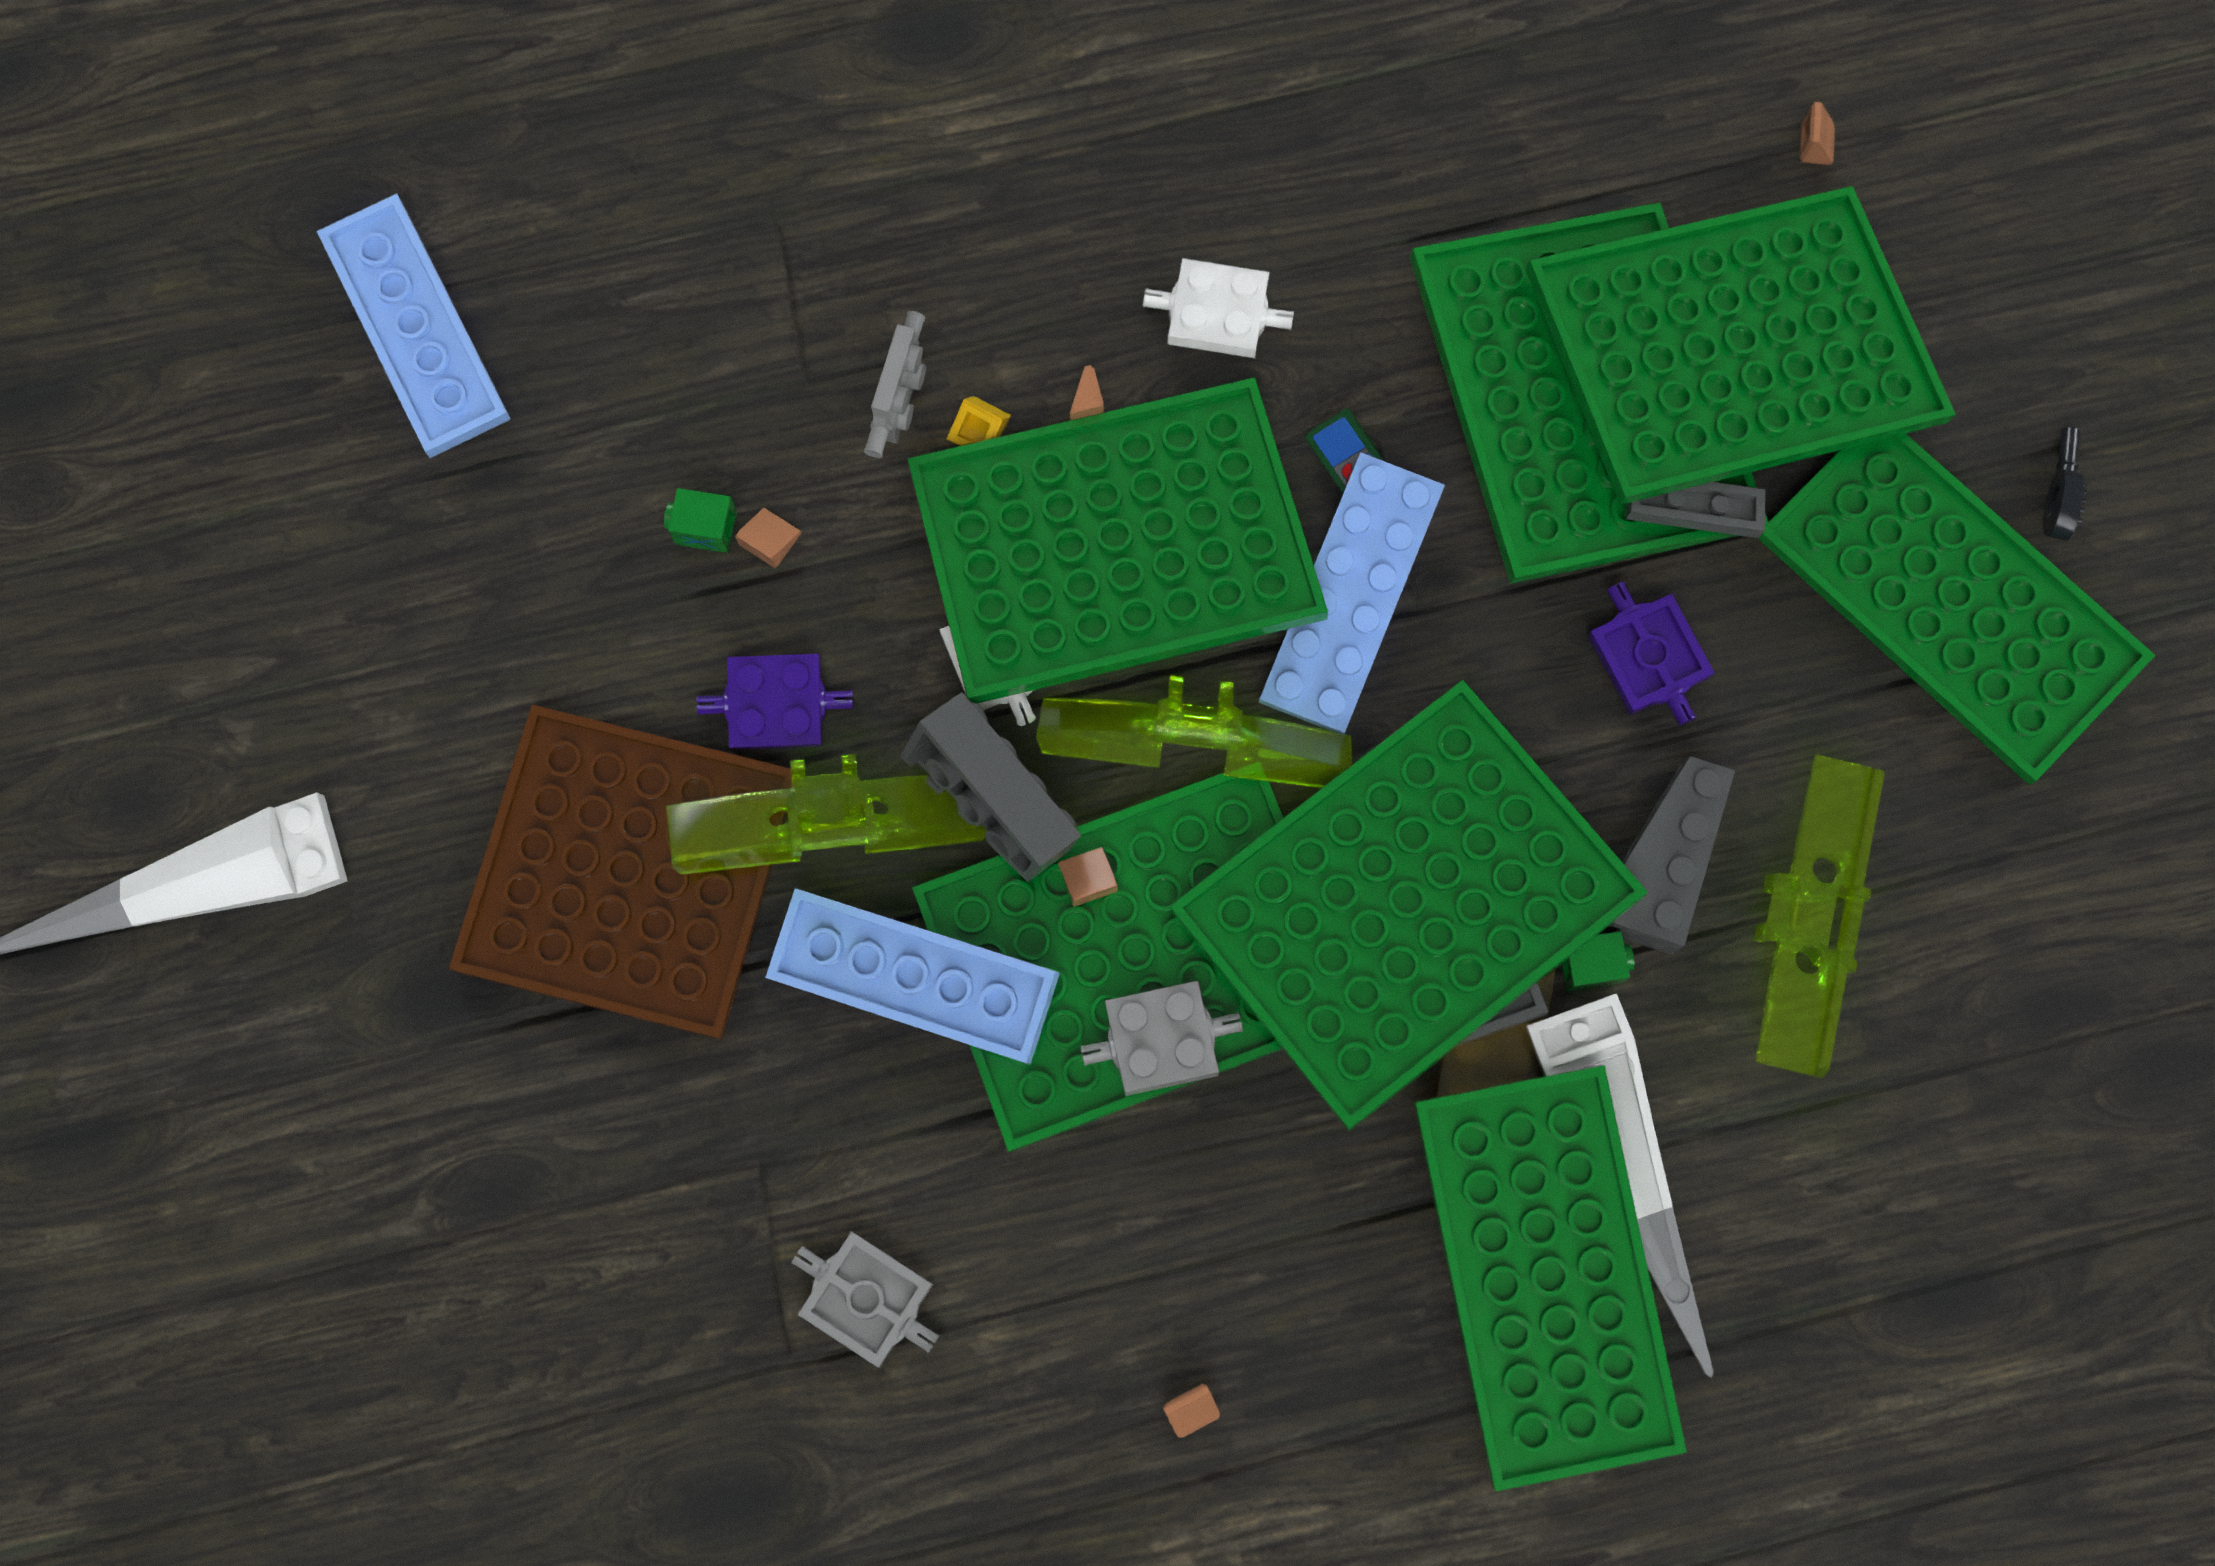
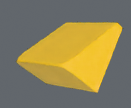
[947,396,1011,446]

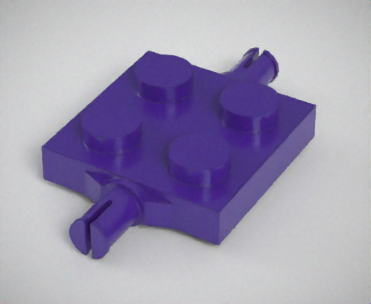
[1588,582,1715,726]
[696,654,854,750]

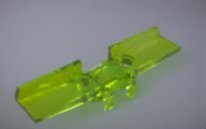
[1036,675,1352,788]
[666,754,987,875]
[1753,754,1885,1078]

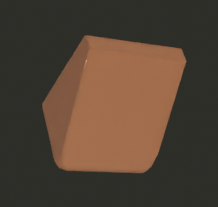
[1800,102,1835,165]
[1070,365,1104,420]
[735,508,801,569]
[1058,847,1118,907]
[1162,1384,1220,1438]

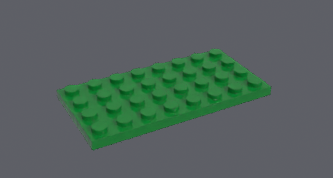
[1758,434,2156,786]
[1413,1065,1687,1492]

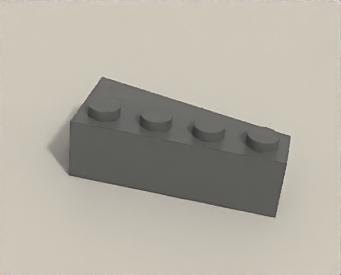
[900,692,1082,882]
[1602,756,1735,955]

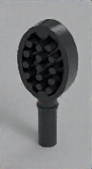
[2043,427,2087,541]

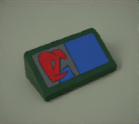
[1304,408,1386,494]

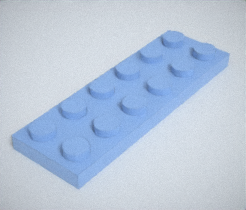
[317,194,511,458]
[1259,452,1445,736]
[765,888,1060,1064]

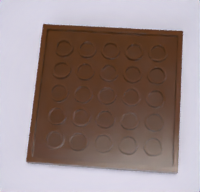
[449,704,799,1040]

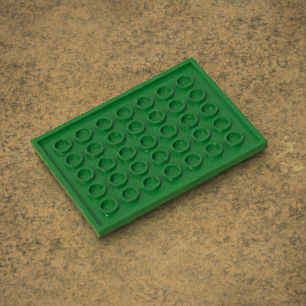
[1525,186,1956,505]
[1409,202,1769,584]
[908,378,1328,704]
[1170,680,1648,1131]
[912,759,1283,1153]

